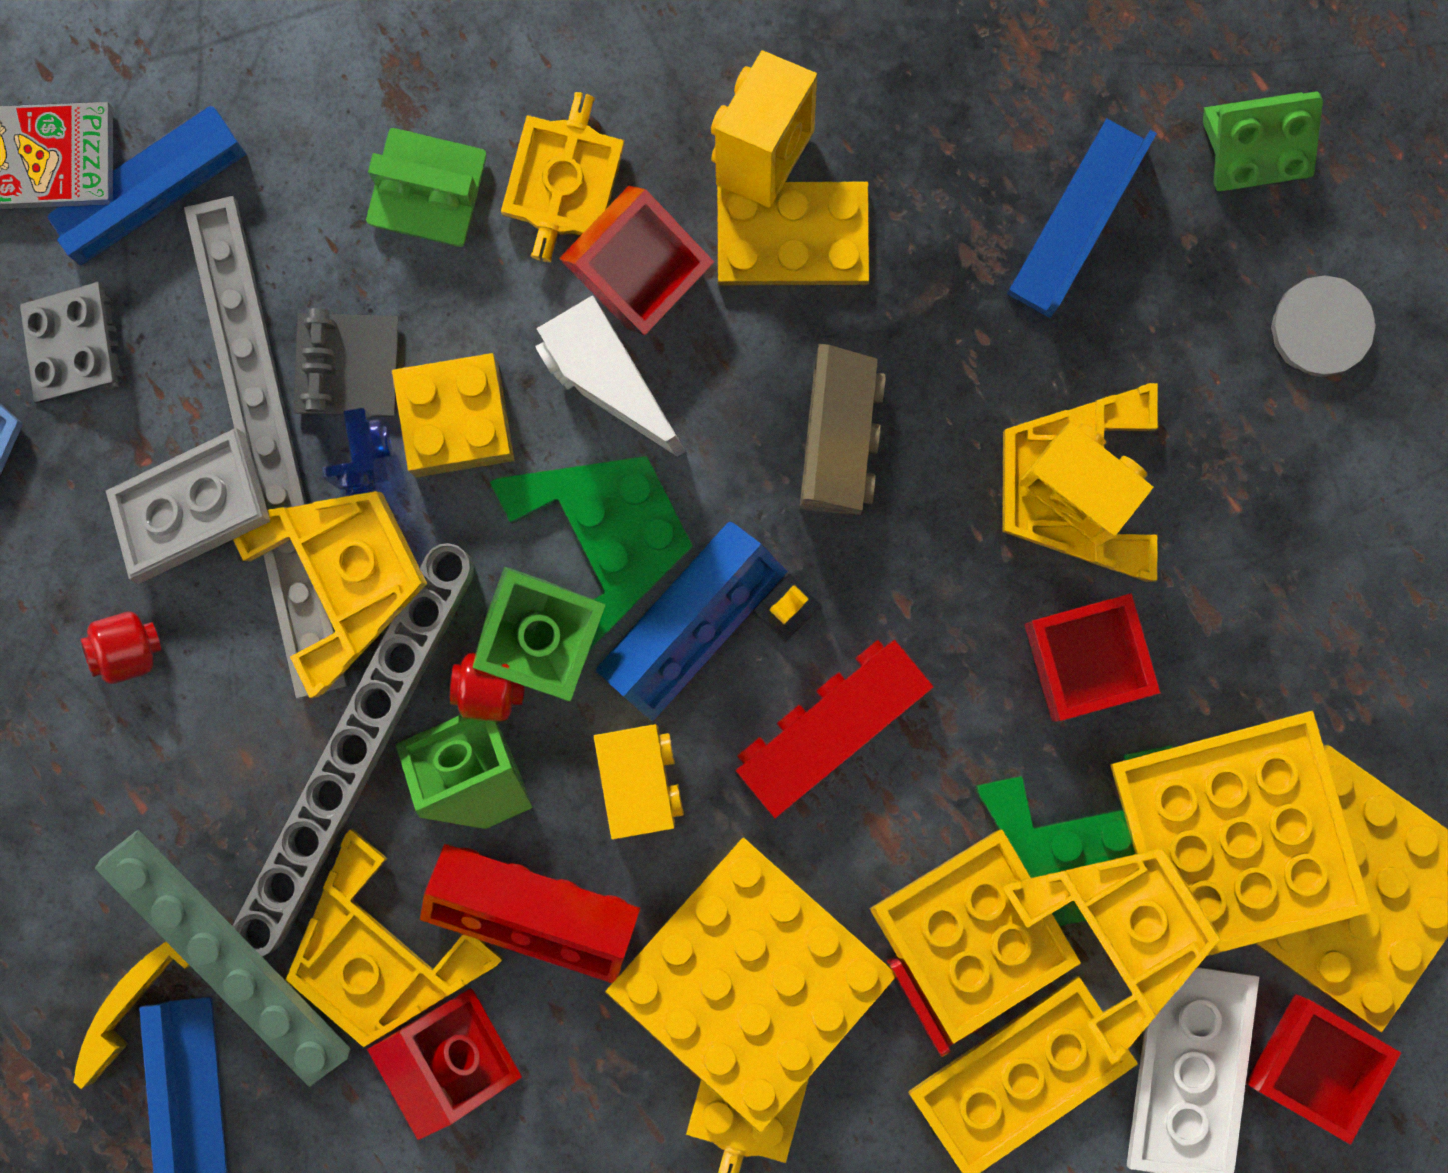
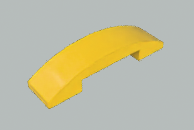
[73,942,191,1089]

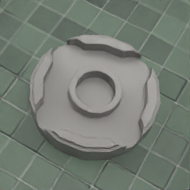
[1271,275,1376,377]

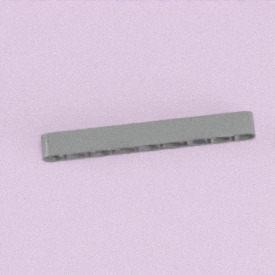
[233,543,475,957]

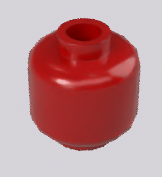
[80,611,161,684]
[450,653,525,722]

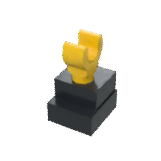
[753,574,822,643]

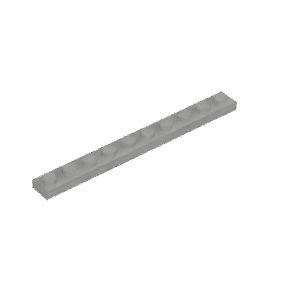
[184,196,349,699]

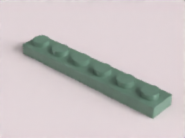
[95,830,351,1087]

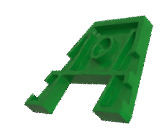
[490,456,693,653]
[975,745,1172,926]

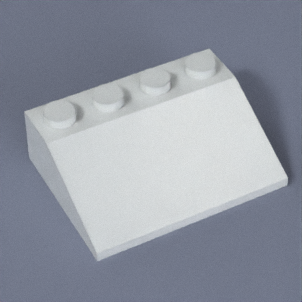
[535,295,686,457]

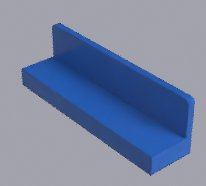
[48,106,247,266]
[1007,118,1157,318]
[596,522,788,722]
[139,997,228,1173]

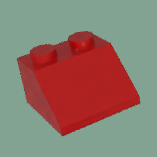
[367,988,522,1140]

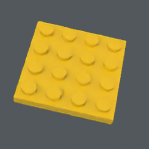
[1110,711,1372,956]
[1254,745,1448,1033]
[605,837,896,1133]

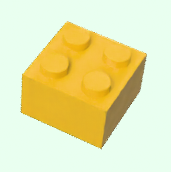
[711,50,817,208]
[392,353,515,478]
[1019,421,1154,546]
[593,724,684,839]

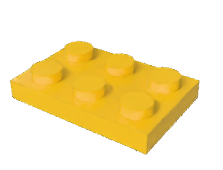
[717,182,869,285]

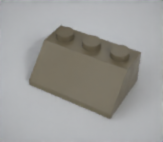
[800,344,885,516]

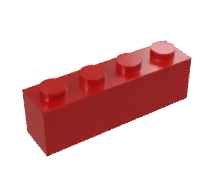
[735,639,934,818]
[420,843,640,983]

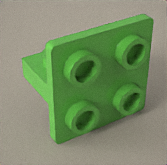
[1203,92,1323,191]
[366,128,487,247]

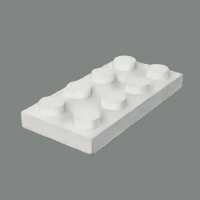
[1127,967,1259,1173]

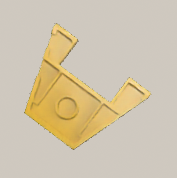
[1002,383,1158,582]
[233,491,427,698]
[286,829,504,1047]
[1003,848,1221,1064]

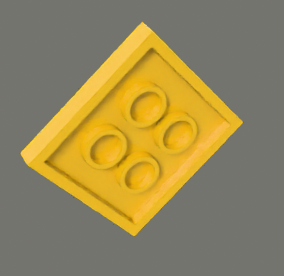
[869,829,1081,1044]

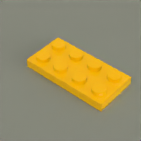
[908,976,1138,1173]

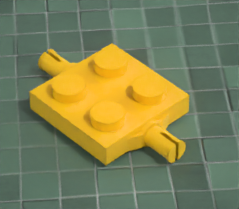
[501,92,625,262]
[686,1078,809,1173]

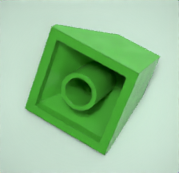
[472,566,605,701]
[396,715,533,829]

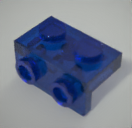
[322,408,392,495]

